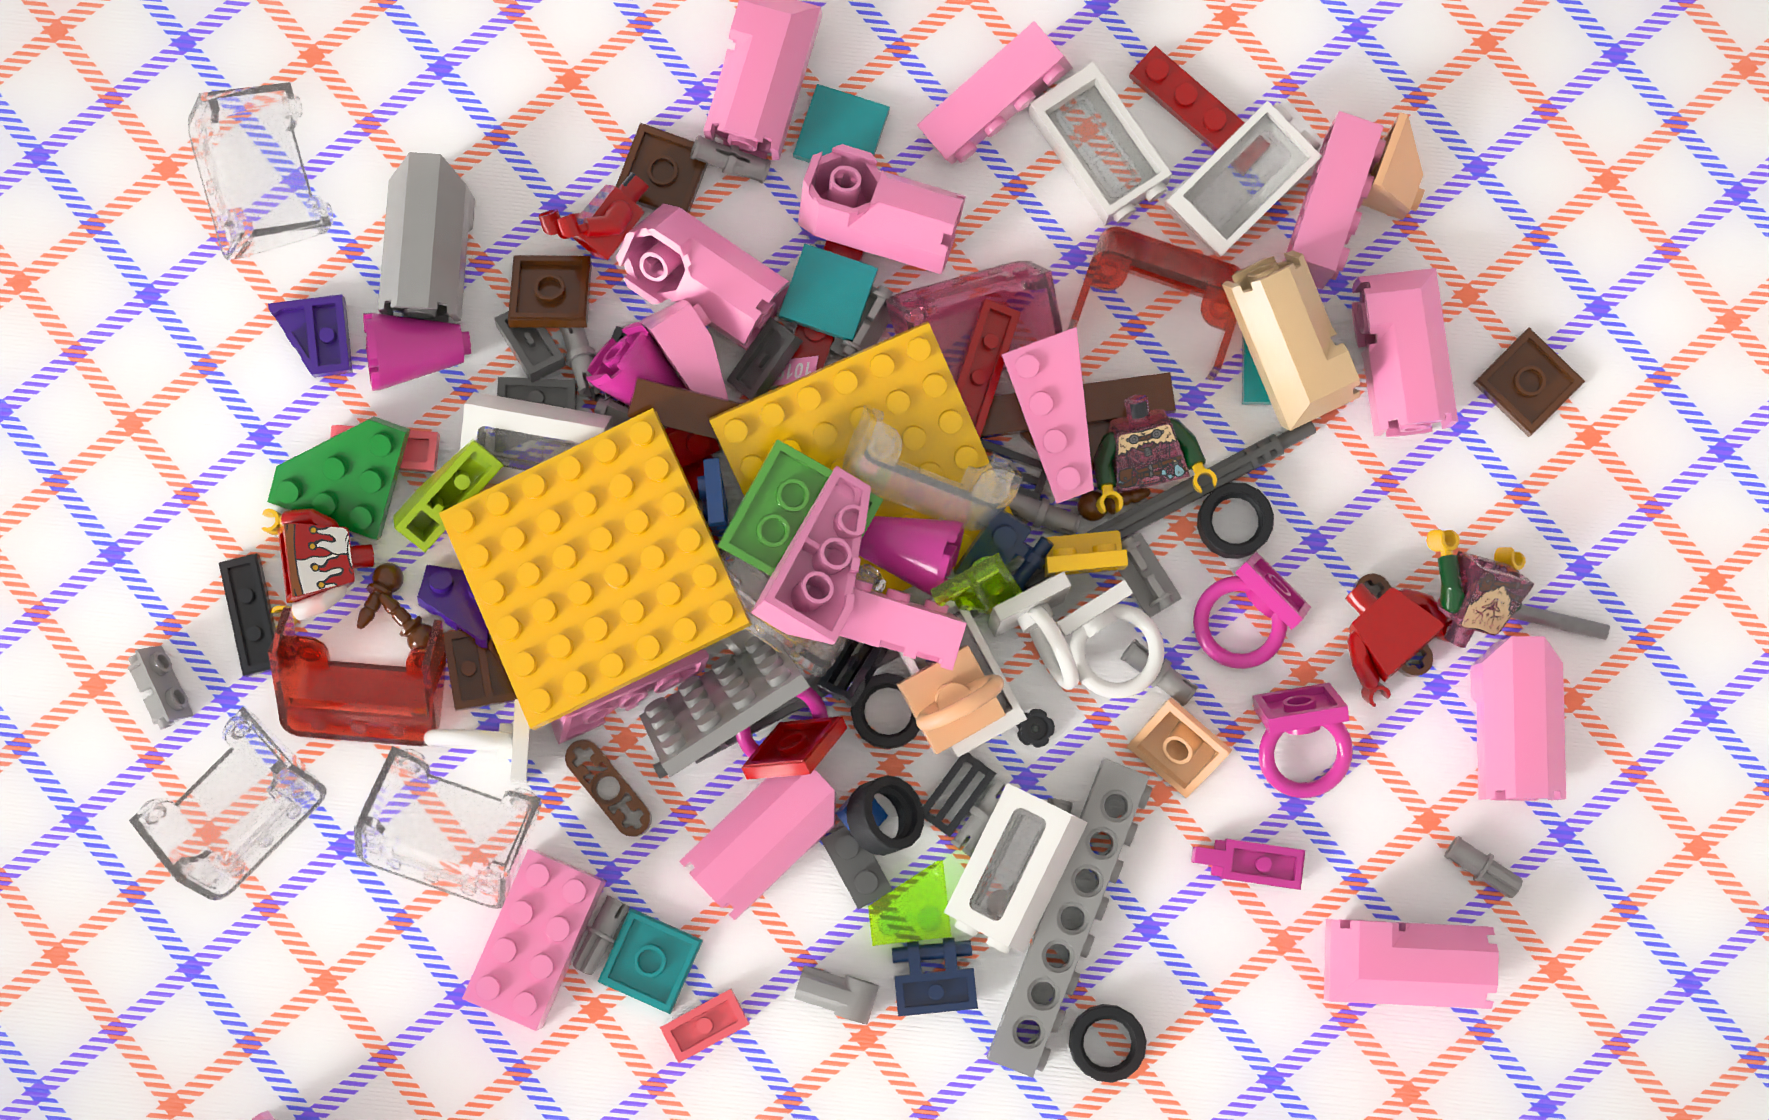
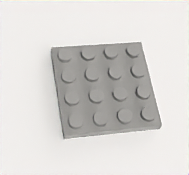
[639,632,810,777]

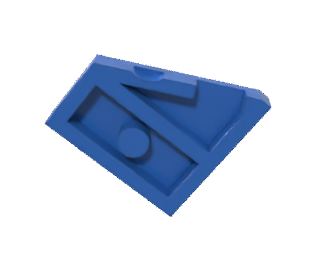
[697,458,729,536]

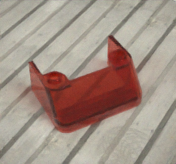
[1068,227,1241,381]
[268,607,446,747]

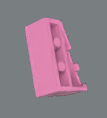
[839,579,967,671]

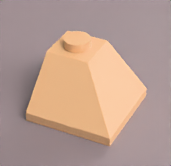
[1361,112,1425,220]

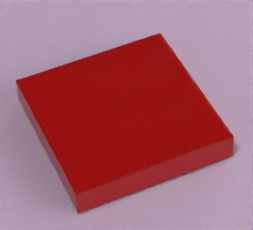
[741,716,848,780]

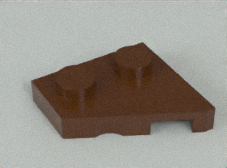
[443,630,517,712]

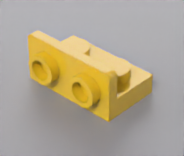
[1044,530,1128,577]

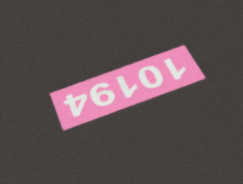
[772,356,818,386]

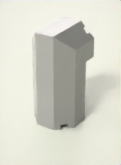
[378,152,475,323]

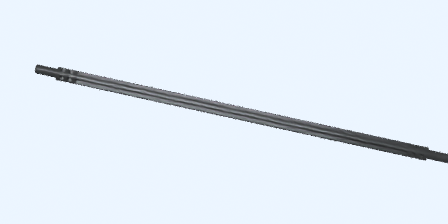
[653,421,1316,779]

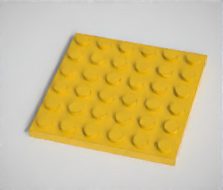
[709,321,1013,595]
[439,408,752,730]

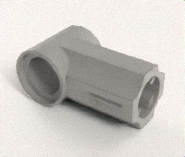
[794,965,879,1025]

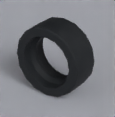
[1197,482,1274,559]
[850,673,920,749]
[847,775,924,856]
[1068,1004,1147,1083]

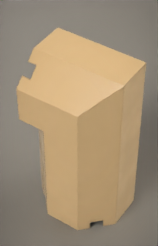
[1222,251,1361,431]

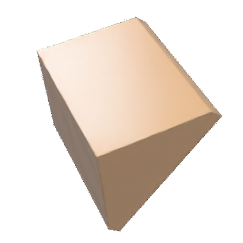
[1126,697,1232,798]

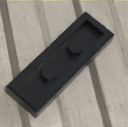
[219,553,284,677]

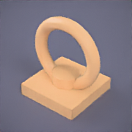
[896,645,1006,754]

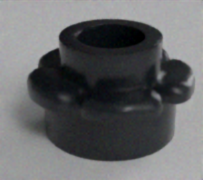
[1016,709,1055,748]

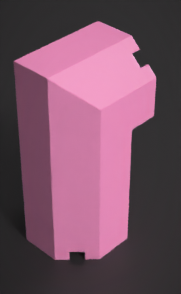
[703,0,822,160]
[798,144,966,274]
[616,204,789,351]
[1352,268,1458,437]
[1470,636,1566,801]
[679,769,836,920]
[1324,919,1499,1009]

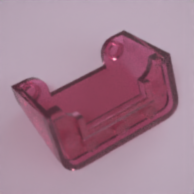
[886,261,1063,381]

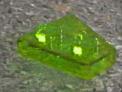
[930,553,1023,615]
[868,860,952,946]

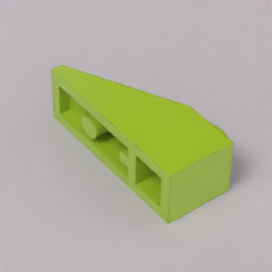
[393,439,504,553]

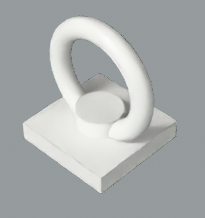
[988,572,1079,690]
[1056,580,1165,699]
[424,699,530,783]

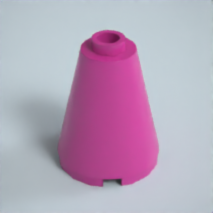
[363,313,471,391]
[586,322,686,428]
[859,516,964,600]

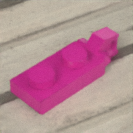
[1191,839,1306,890]

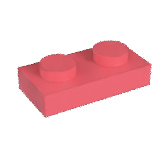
[660,988,750,1063]

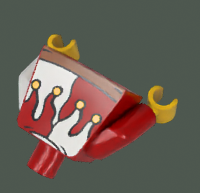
[261,508,374,629]

